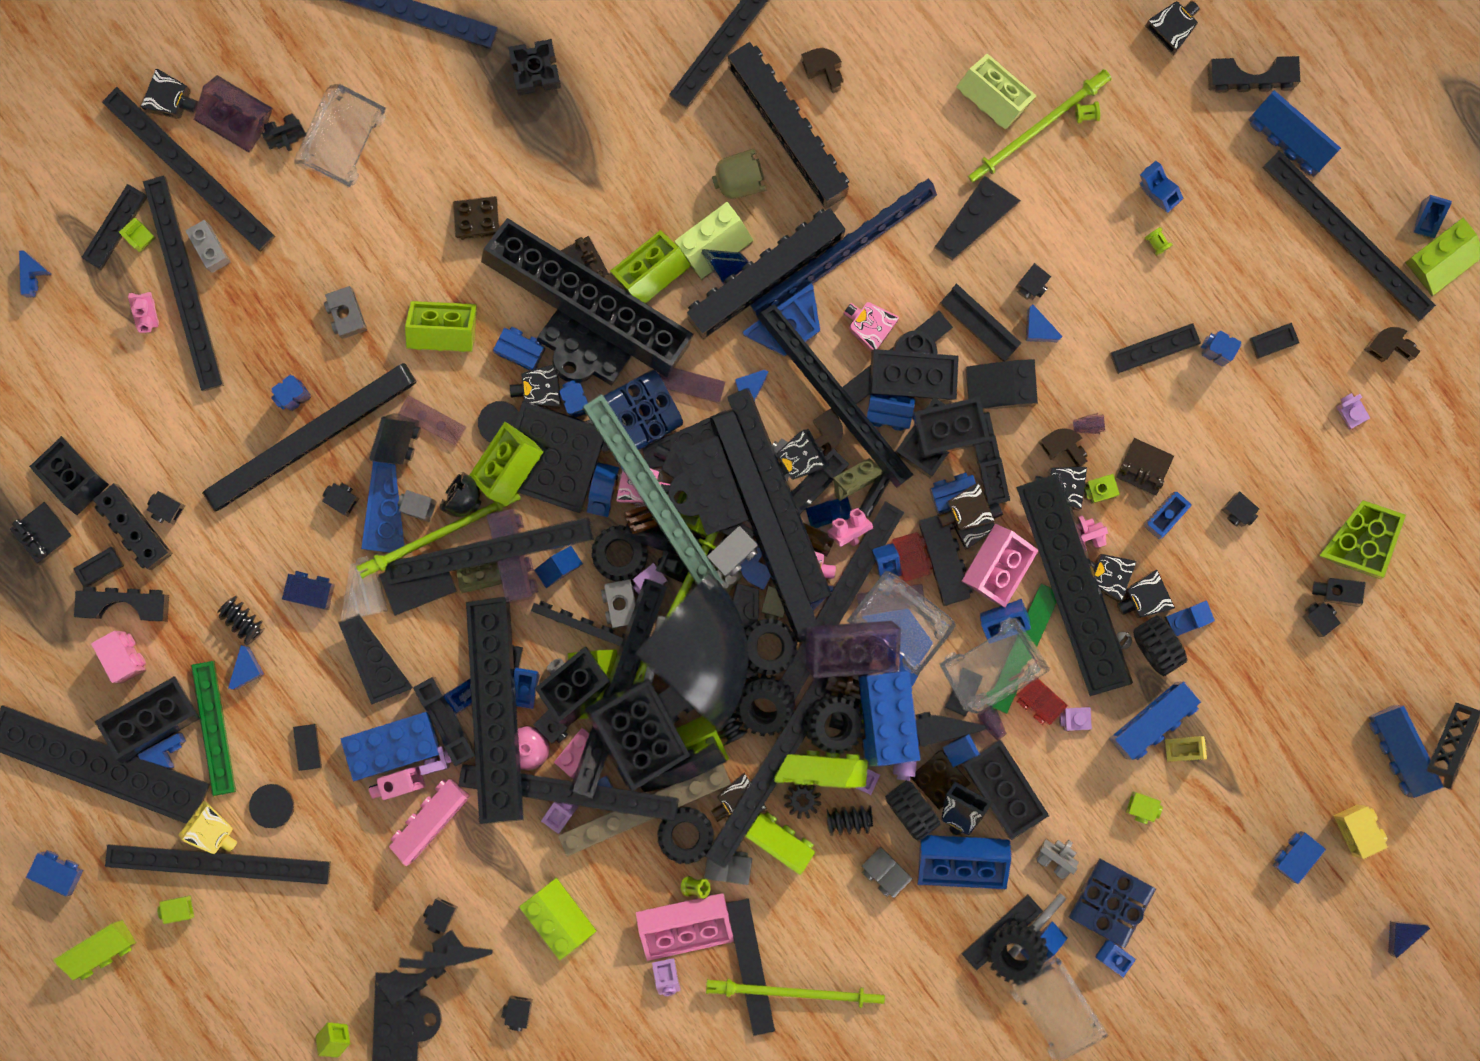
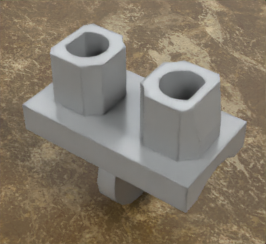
[1037,839,1079,879]

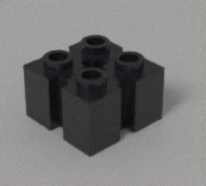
[508,39,561,96]

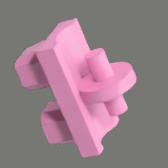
[128,292,159,333]
[827,508,873,547]
[1077,516,1108,550]

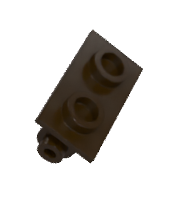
[803,522,835,557]

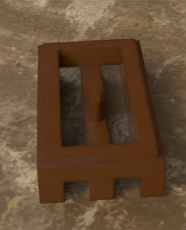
[624,505,659,534]

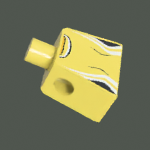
[179,801,237,854]

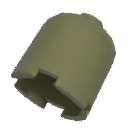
[712,148,766,199]

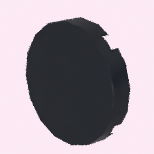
[478,401,519,443]
[249,784,294,828]

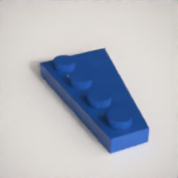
[361,461,404,553]

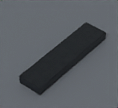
[81,184,147,270]
[1110,323,1201,374]
[961,894,1043,971]

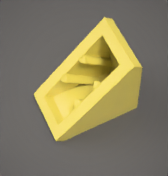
[1165,736,1207,762]

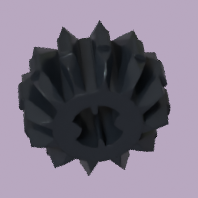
[784,784,821,819]

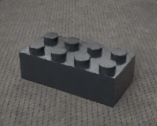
[95,676,200,764]
[961,739,1049,840]

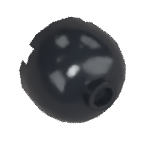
[440,472,481,517]

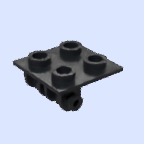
[10,502,72,564]

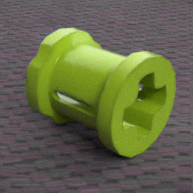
[1075,101,1100,124]
[1144,227,1173,256]
[681,876,711,899]

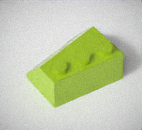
[1319,500,1406,580]
[775,750,868,788]

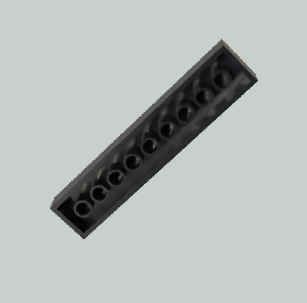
[481,218,694,378]

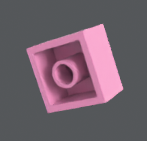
[91,631,146,683]

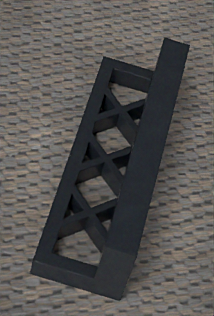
[939,283,1021,362]
[1427,702,1480,790]

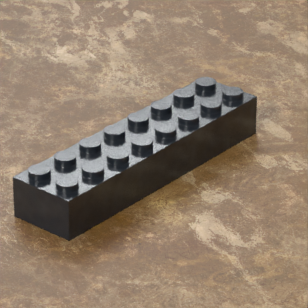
[728,41,850,210]
[687,208,846,340]

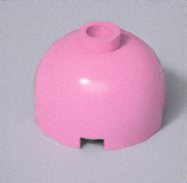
[518,726,550,771]

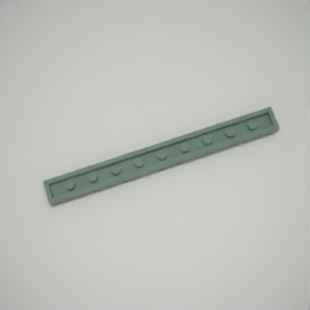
[582,394,724,585]

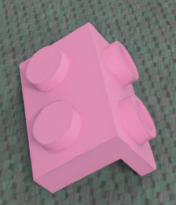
[554,728,590,778]

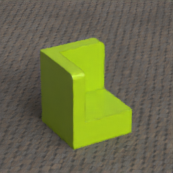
[119,218,156,252]
[316,1022,350,1057]

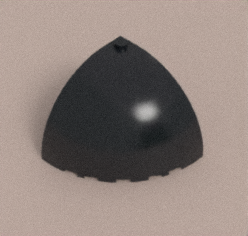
[636,573,748,731]

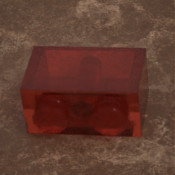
[891,532,933,582]
[1015,675,1068,726]

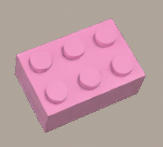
[962,524,1038,607]

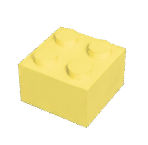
[1333,804,1388,859]

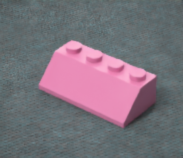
[389,779,471,866]
[636,893,734,961]

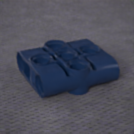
[603,370,683,450]
[1068,858,1156,948]

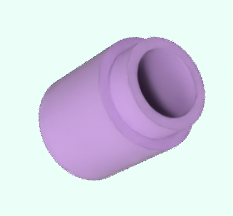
[893,761,917,781]

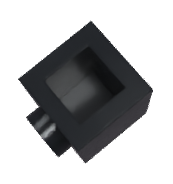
[1016,263,1052,300]
[322,482,360,517]
[147,491,186,525]
[1221,491,1260,527]
[1302,602,1341,637]
[533,710,569,744]
[423,897,458,934]
[501,995,533,1031]

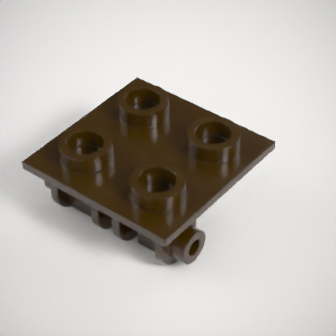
[453,196,500,240]
[560,236,609,277]
[1116,438,1174,496]
[911,750,971,810]

